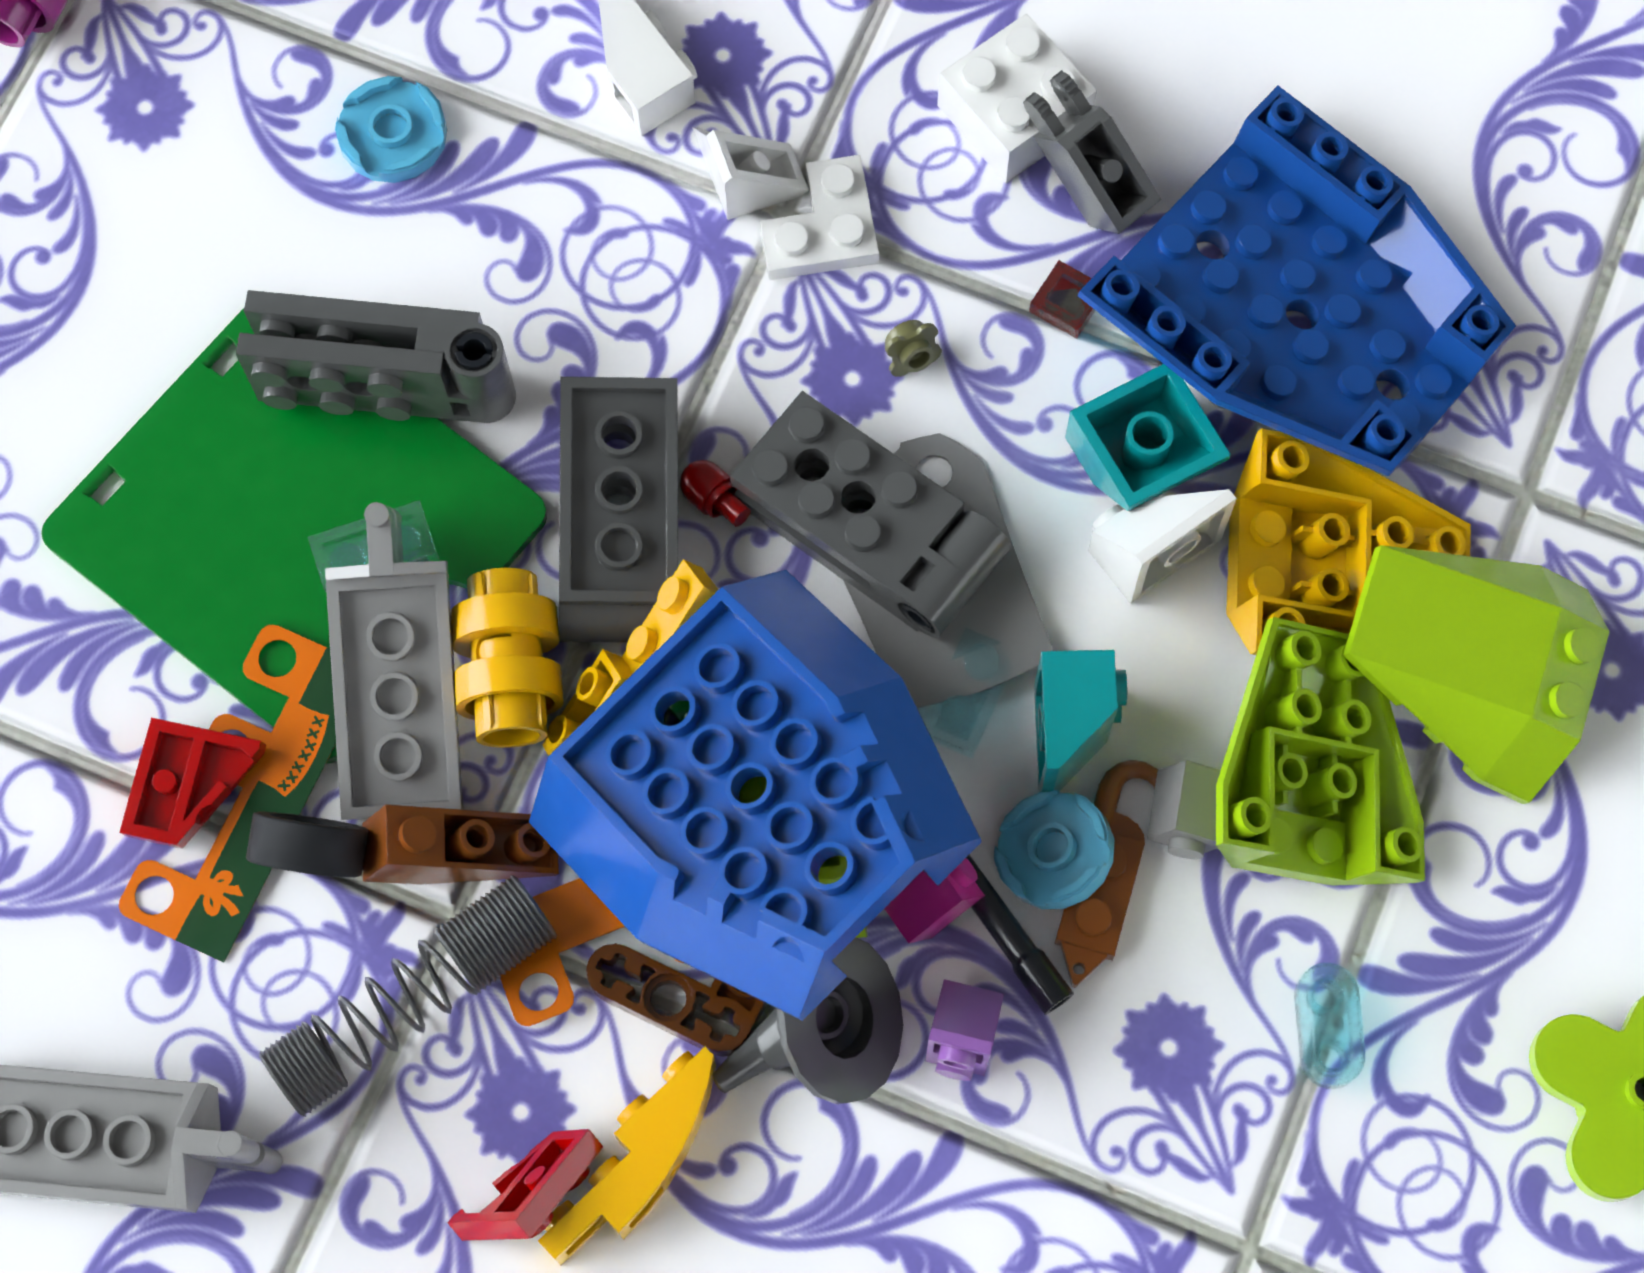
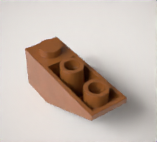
[362,805,559,885]

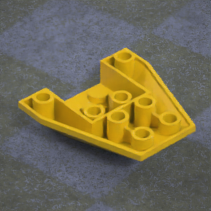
[1226,428,1471,655]

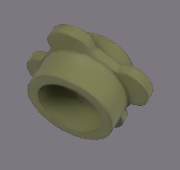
[885,320,942,377]

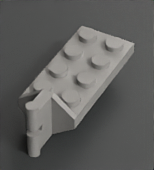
[325,502,464,820]
[0,1065,283,1213]

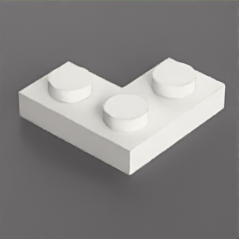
[759,155,879,280]

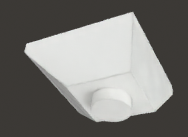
[1088,489,1237,604]

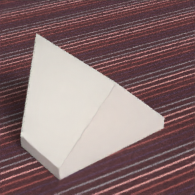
[692,127,809,220]

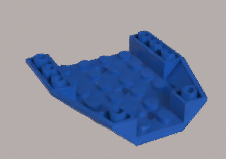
[1077,85,1516,476]
[529,570,982,1021]

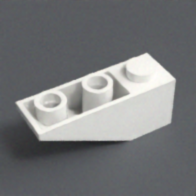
[599,0,697,137]

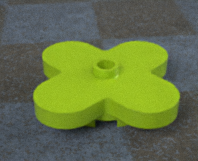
[1529,996,1644,1202]

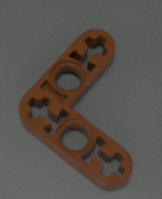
[586,943,767,1057]

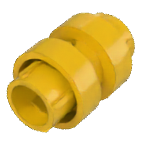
[451,568,564,748]

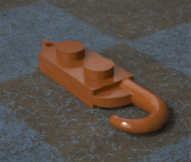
[1054,760,1158,988]

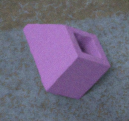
[925,979,1004,1081]

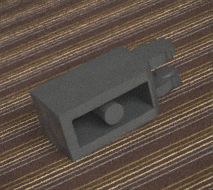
[1023,70,1162,234]

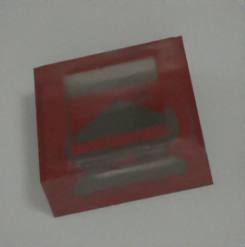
[1029,260,1096,339]

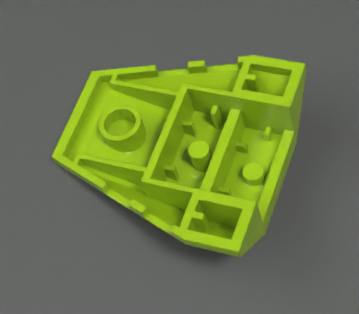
[1343,545,1610,804]

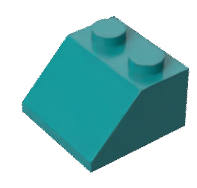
[1065,364,1231,511]
[1034,650,1128,792]

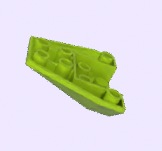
[1216,617,1425,886]

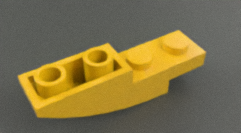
[542,559,719,756]
[538,1046,716,1266]

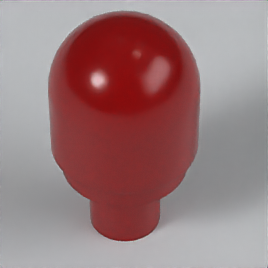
[680,460,751,527]

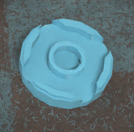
[335,76,448,183]
[994,790,1115,910]

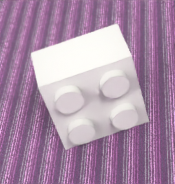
[937,13,1097,184]

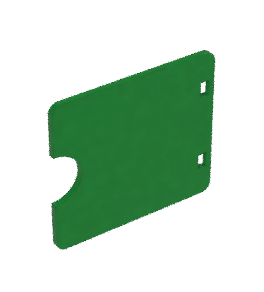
[41,308,547,764]

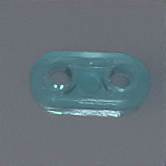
[1294,963,1365,1089]

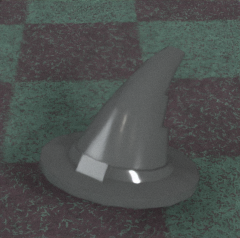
[713,937,904,1104]

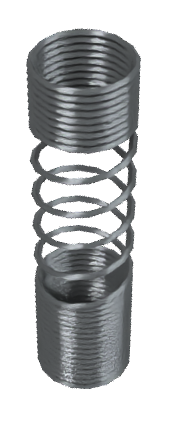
[259,875,557,1117]

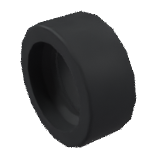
[246,812,369,878]

